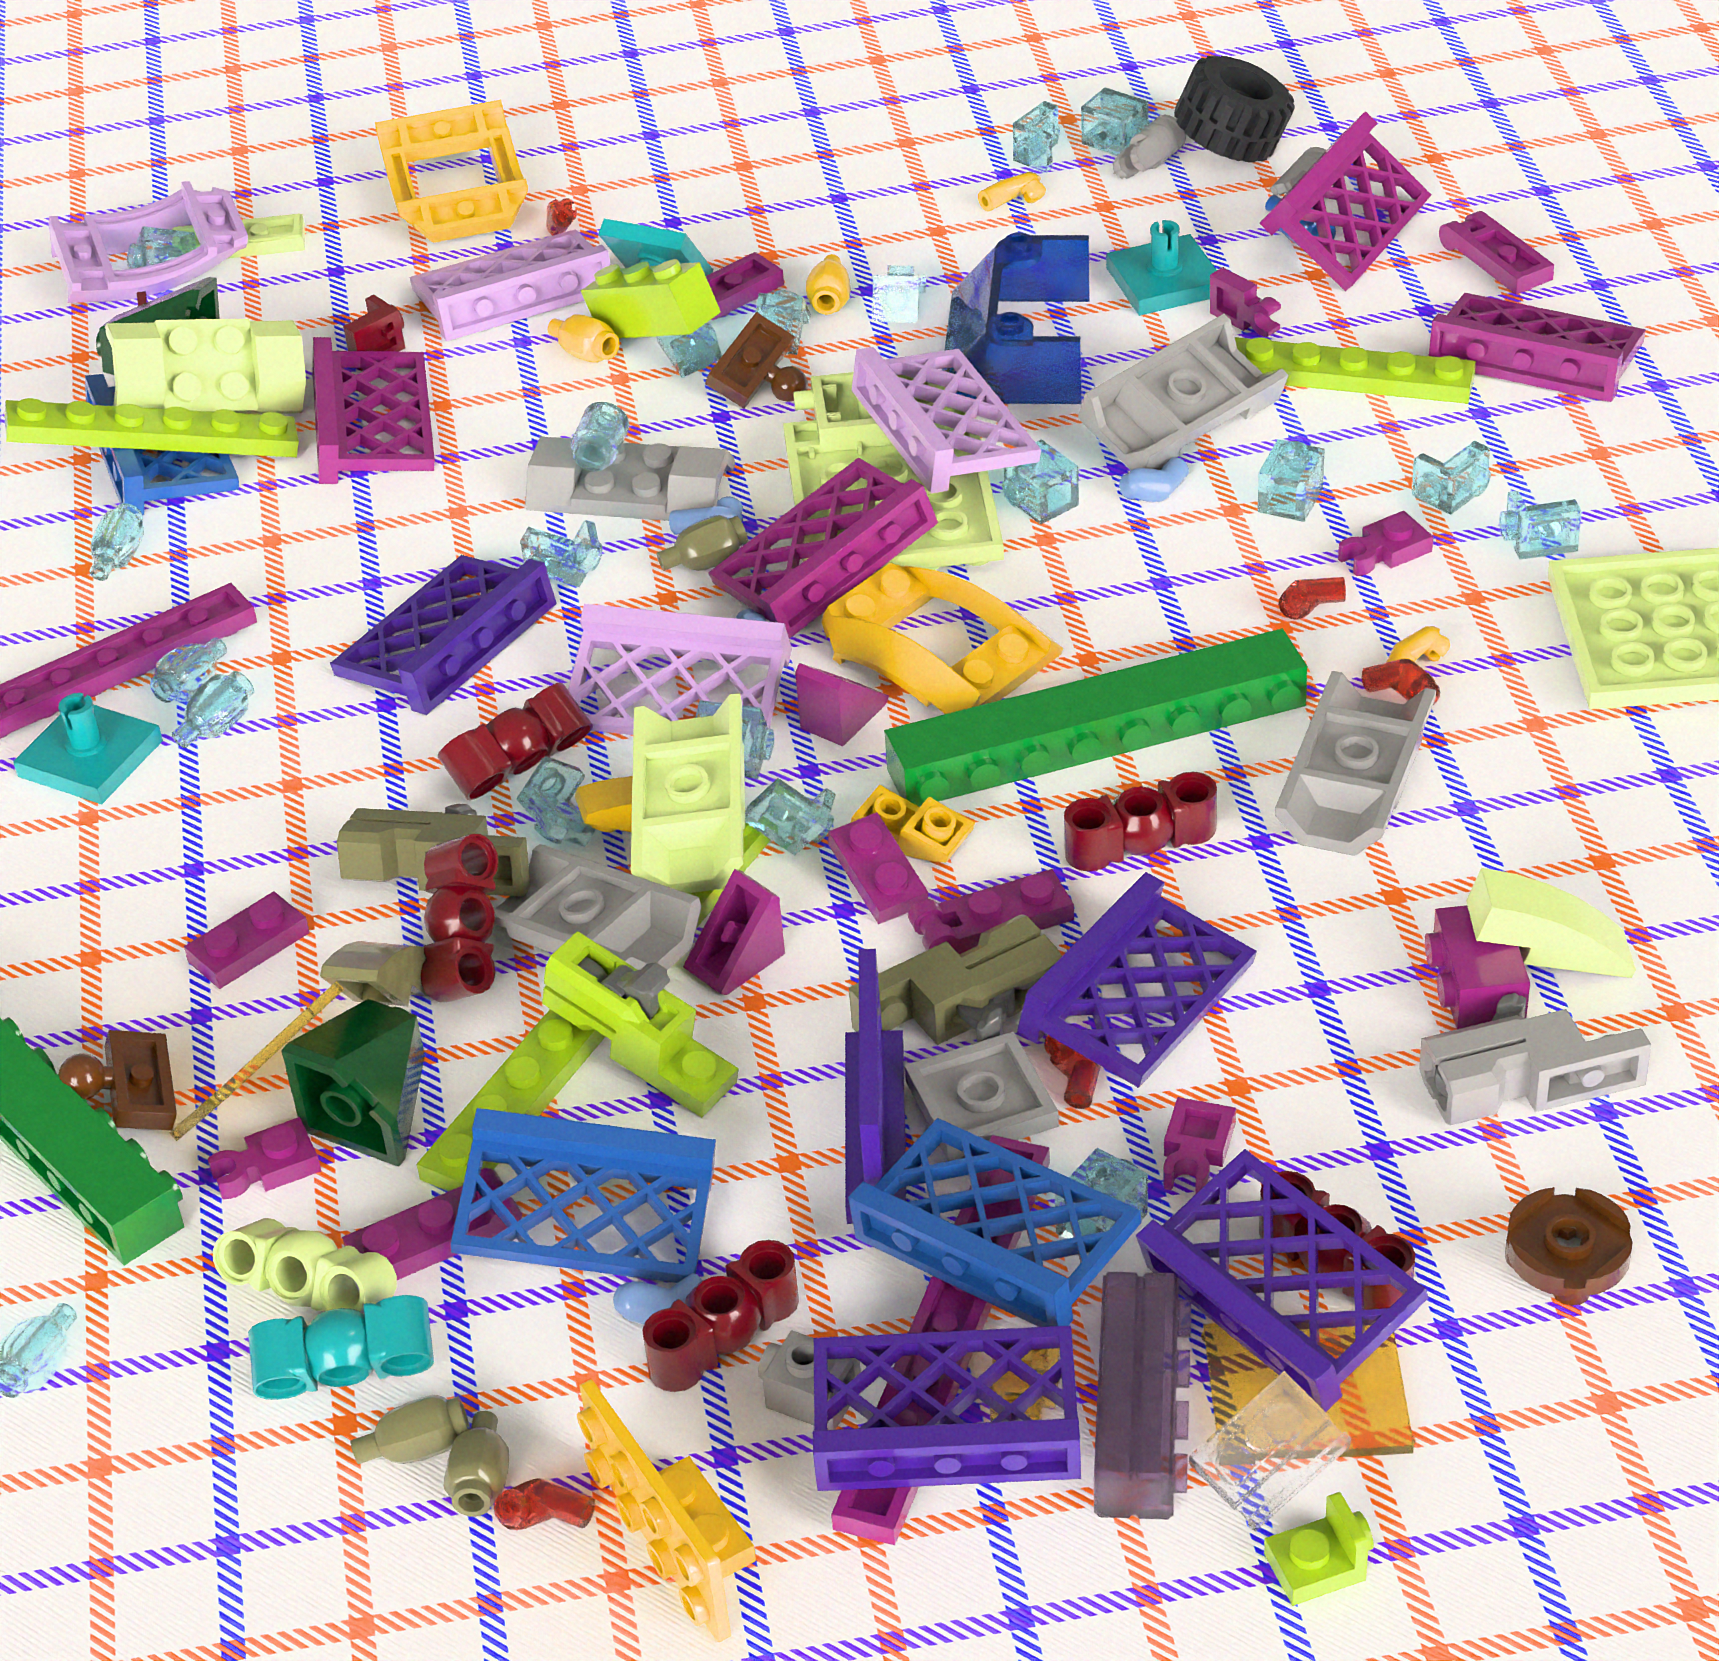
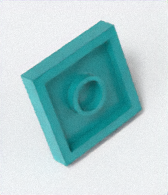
[598,218,713,276]
[1106,220,1217,316]
[13,693,163,805]

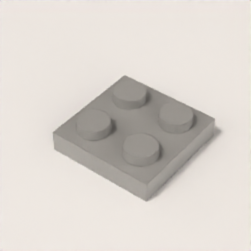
[904,1031,1059,1161]

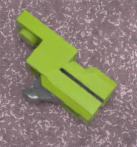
[542,931,739,1118]

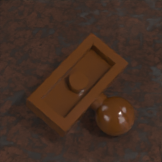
[705,312,808,409]
[58,1030,177,1131]

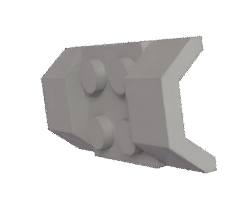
[525,436,735,521]
[1275,670,1436,856]
[493,844,701,970]

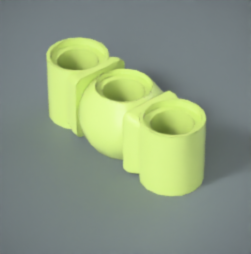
[213,1218,397,1313]

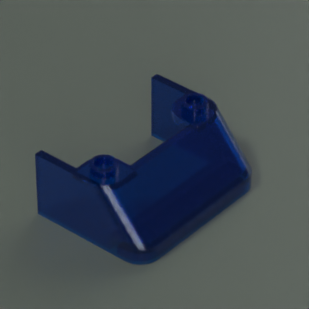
[942,232,1090,404]

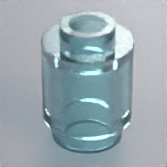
[571,402,629,472]

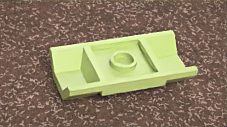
[105,319,306,414]
[631,693,745,893]

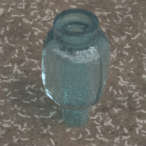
[89,503,144,581]
[150,638,227,703]
[172,671,255,748]
[0,1303,77,1398]

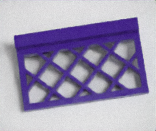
[330,555,557,715]
[1017,872,1257,1088]
[845,948,907,1224]
[1135,1149,1429,1413]
[813,1325,1081,1491]

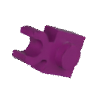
[1210,267,1281,337]
[1338,510,1433,576]
[1163,1097,1236,1194]
[207,1117,322,1200]

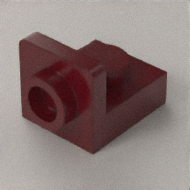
[343,294,406,371]

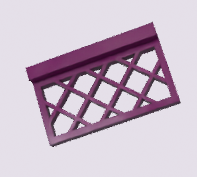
[1259,111,1432,292]
[1428,292,1646,402]
[312,337,435,484]
[708,457,938,639]

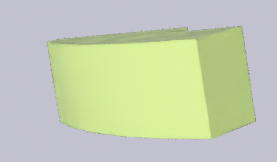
[1466,867,1636,978]

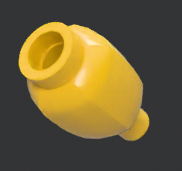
[806,254,851,315]
[547,314,619,363]

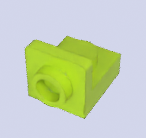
[1264,1491,1374,1606]

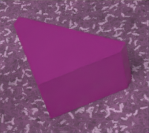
[795,663,889,747]
[683,869,785,995]

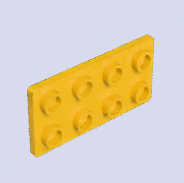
[577,1379,756,1642]

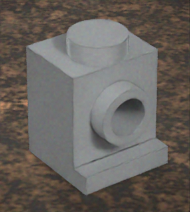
[758,1330,861,1430]

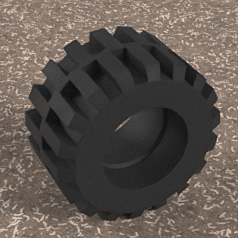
[1174,55,1295,163]

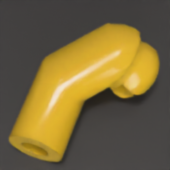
[978,172,1046,211]
[1382,626,1450,686]

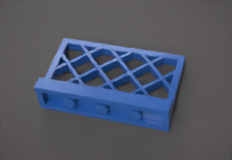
[85,374,239,518]
[451,1108,716,1283]
[848,1118,1142,1327]

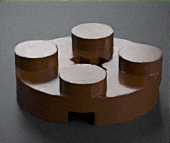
[1505,1187,1633,1306]

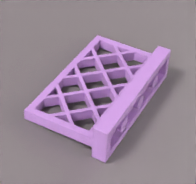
[409,229,611,341]
[852,347,1041,494]
[568,603,792,749]

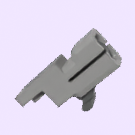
[1419,993,1652,1126]

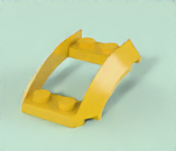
[375,100,528,243]
[821,563,1063,714]

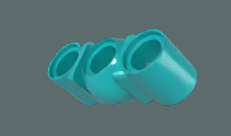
[248,1295,434,1400]

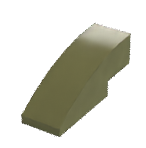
[320,941,427,1007]

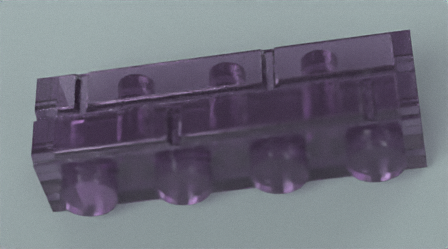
[1093,1271,1191,1520]

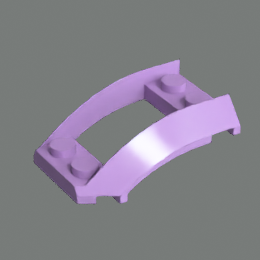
[49,181,248,303]

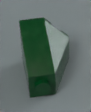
[96,277,220,375]
[281,999,425,1167]

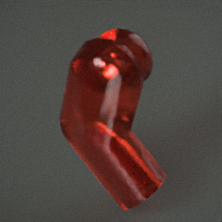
[546,198,577,236]
[1278,577,1346,620]
[1361,658,1441,705]
[1044,1035,1101,1109]
[493,1478,595,1531]

